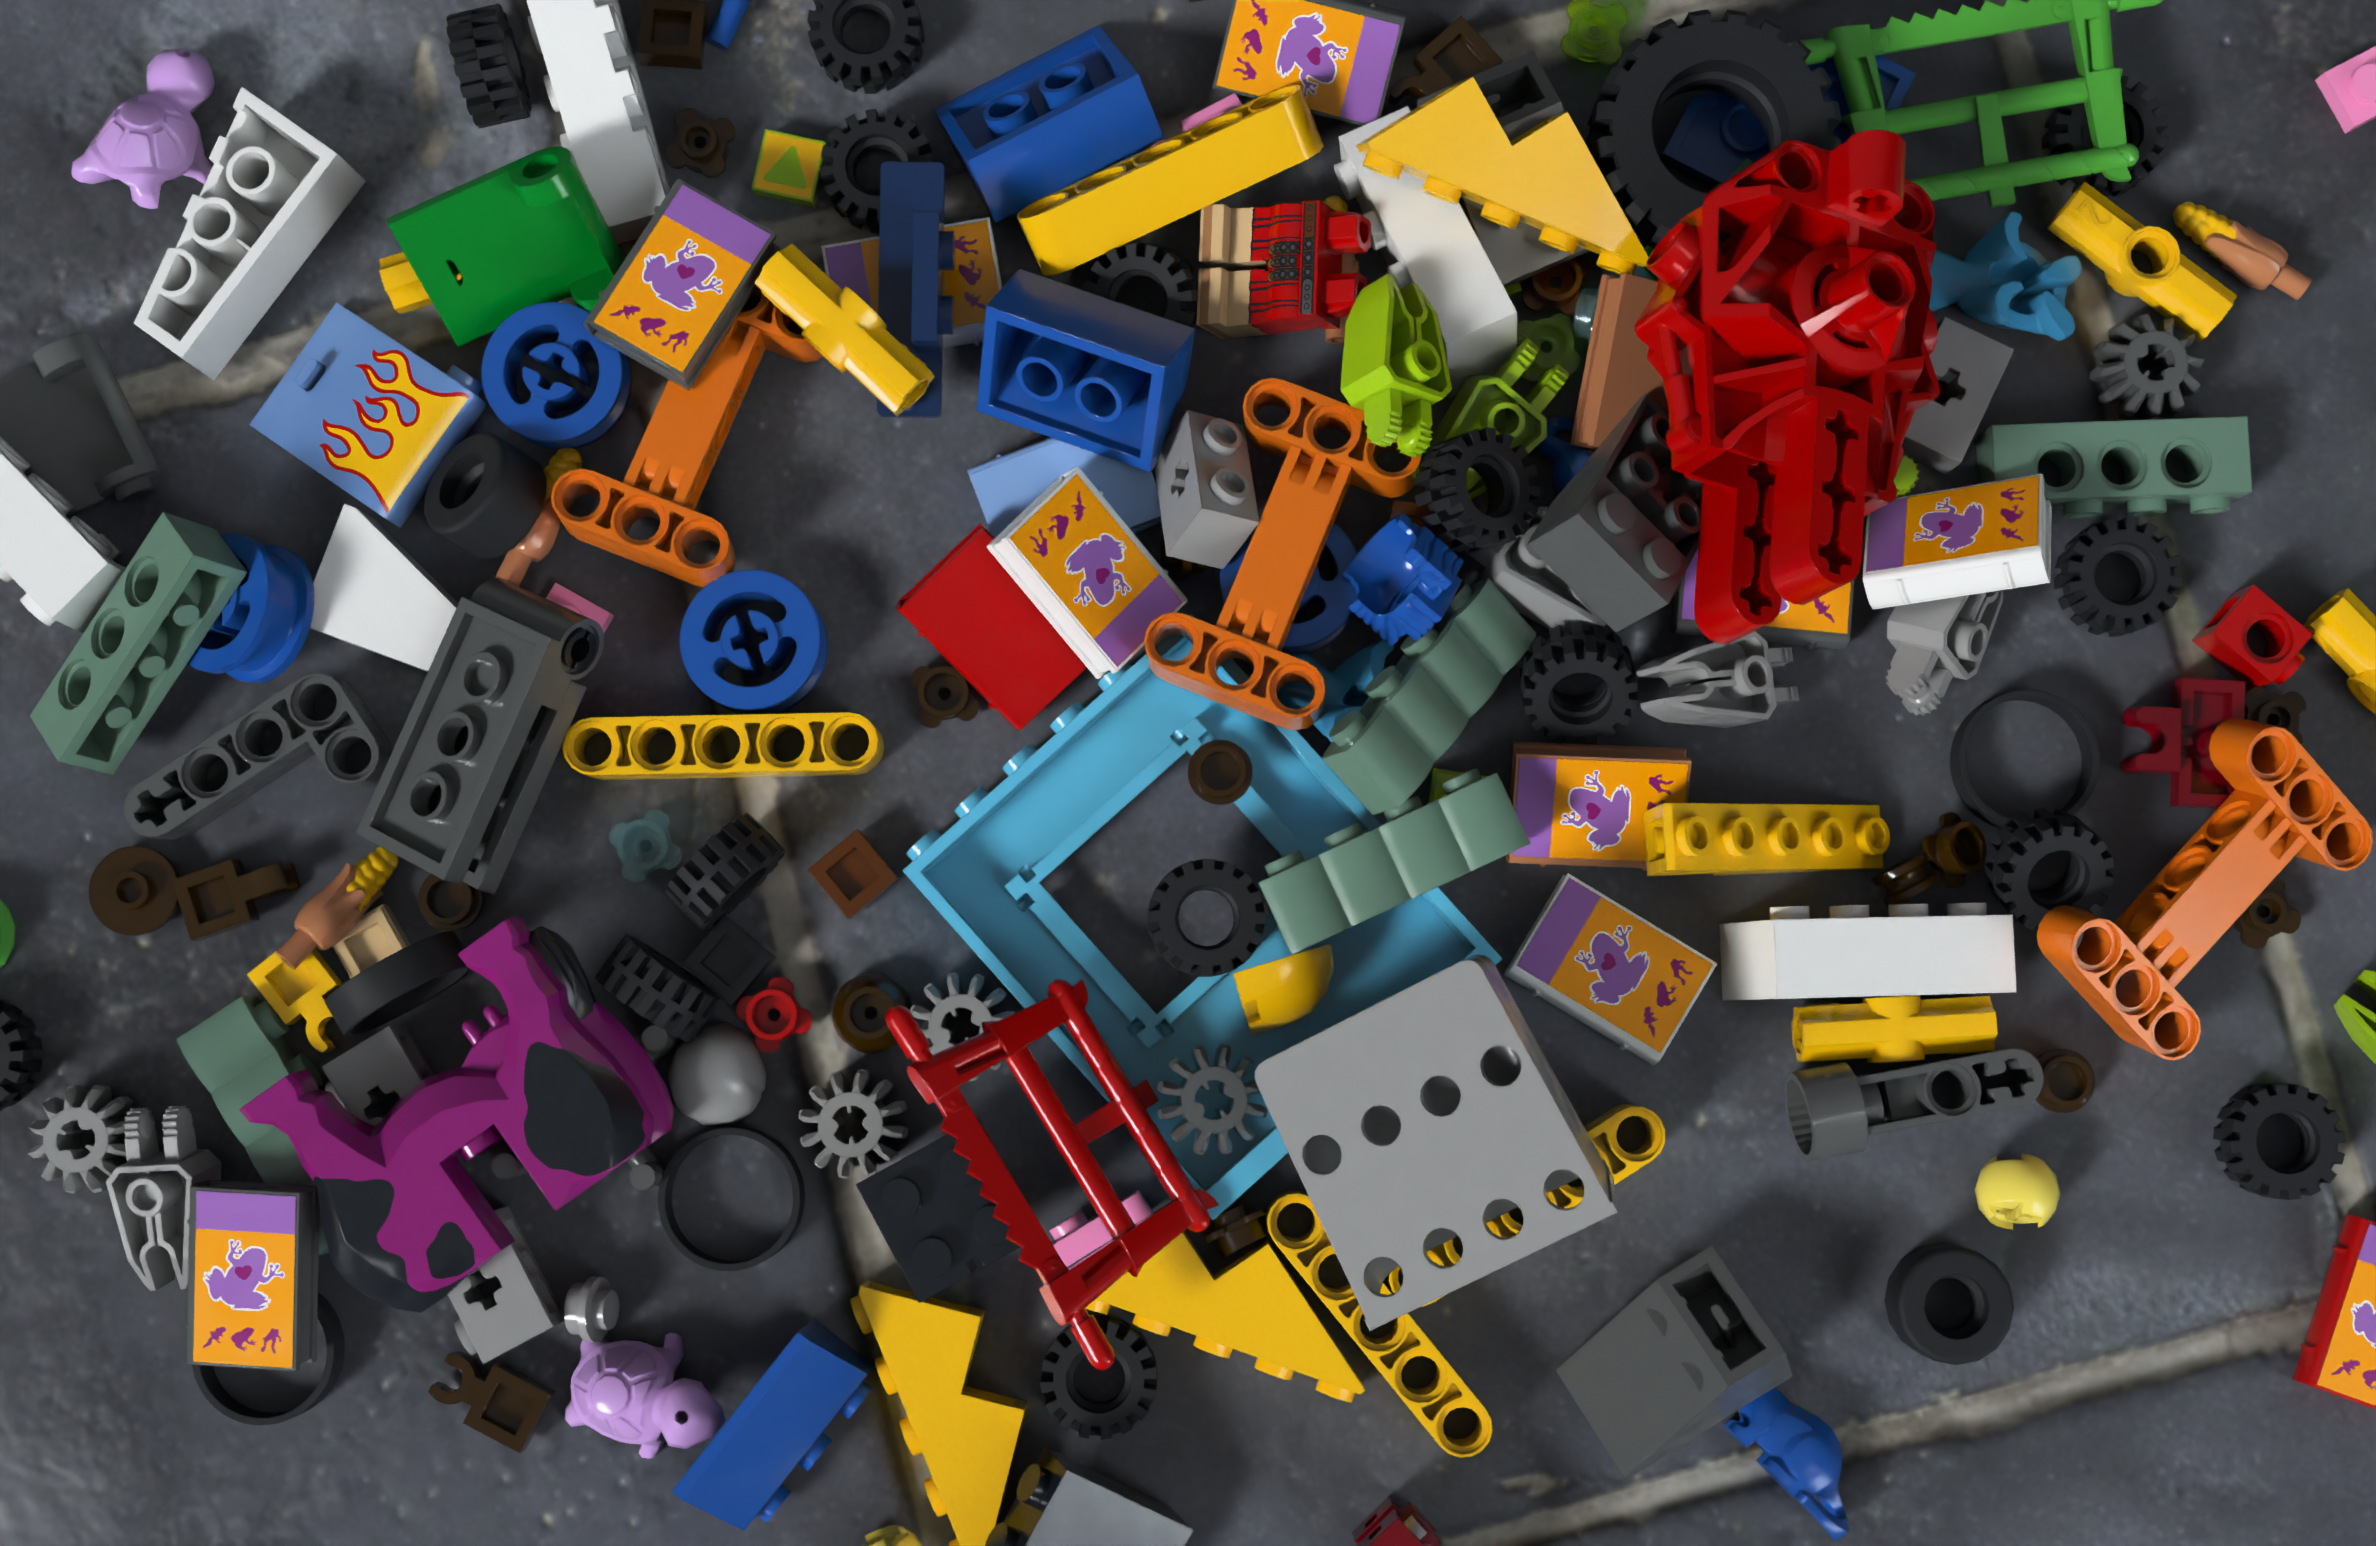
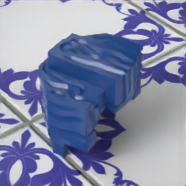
[1342,513,1464,646]

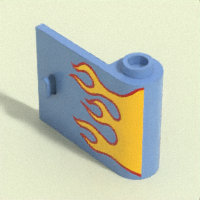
[249,302,488,528]

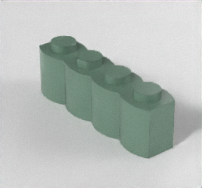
[1322,578,1537,815]
[1258,768,1531,955]
[177,996,329,1255]

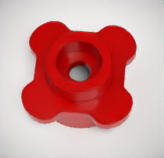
[736,977,813,1053]

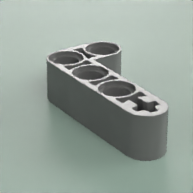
[124,673,394,840]

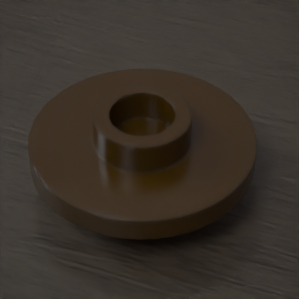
[89,846,179,936]

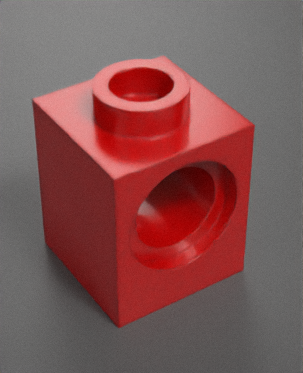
[2192,584,2313,689]

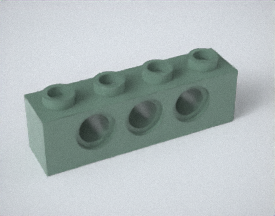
[1975,416,2252,519]
[30,512,247,775]

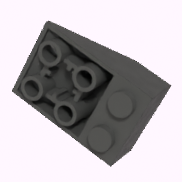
[1417,51,1589,288]
[1527,394,1703,633]
[1556,1245,1792,1480]

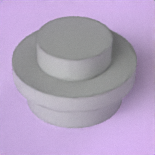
[564,1276,620,1342]

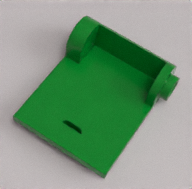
[386,147,625,347]

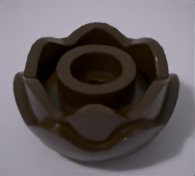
[832,972,912,1054]

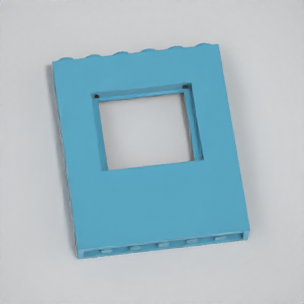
[902,614,1502,1220]

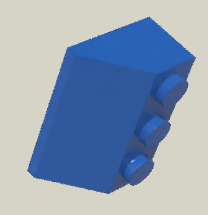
[933,25,1164,222]
[977,269,1195,472]
[671,1318,874,1531]

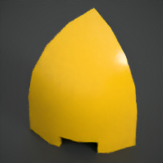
[1233,944,1334,1036]

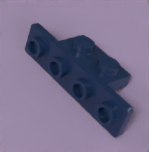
[877,161,955,418]

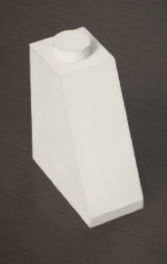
[310,504,459,672]

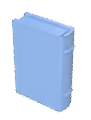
[967,437,1162,537]

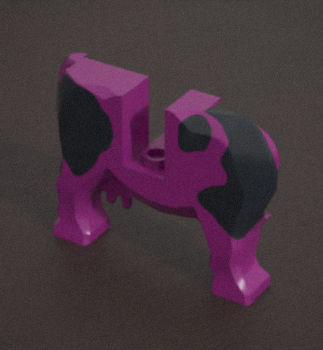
[239,916,674,1313]

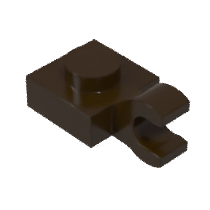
[172,859,301,941]

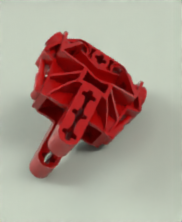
[1635,130,1940,644]

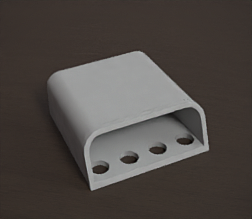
[1254,954,1618,1331]

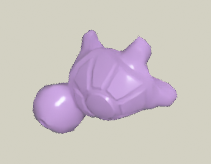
[71,48,215,209]
[565,1332,725,1459]

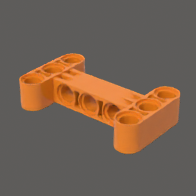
[551,286,823,587]
[1144,378,1422,731]
[2037,717,2373,1061]

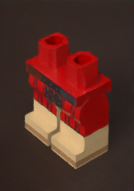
[1196,200,1371,339]

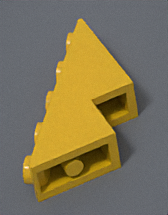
[1356,77,1649,275]
[1644,803,1890,876]
[1086,1231,1365,1403]
[850,1280,1028,1546]

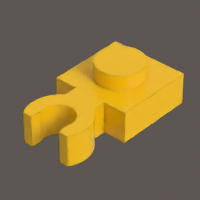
[246,949,343,1053]

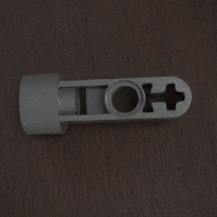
[1784,1048,2044,1162]

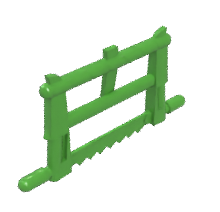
[1786,0,2164,208]

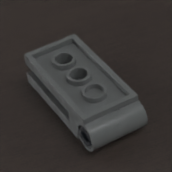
[356,578,604,894]

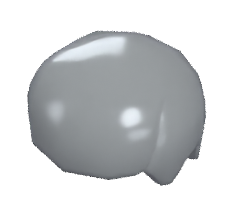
[668,1022,766,1126]

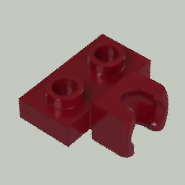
[2120,678,2246,809]

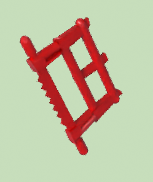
[885,979,1219,1370]

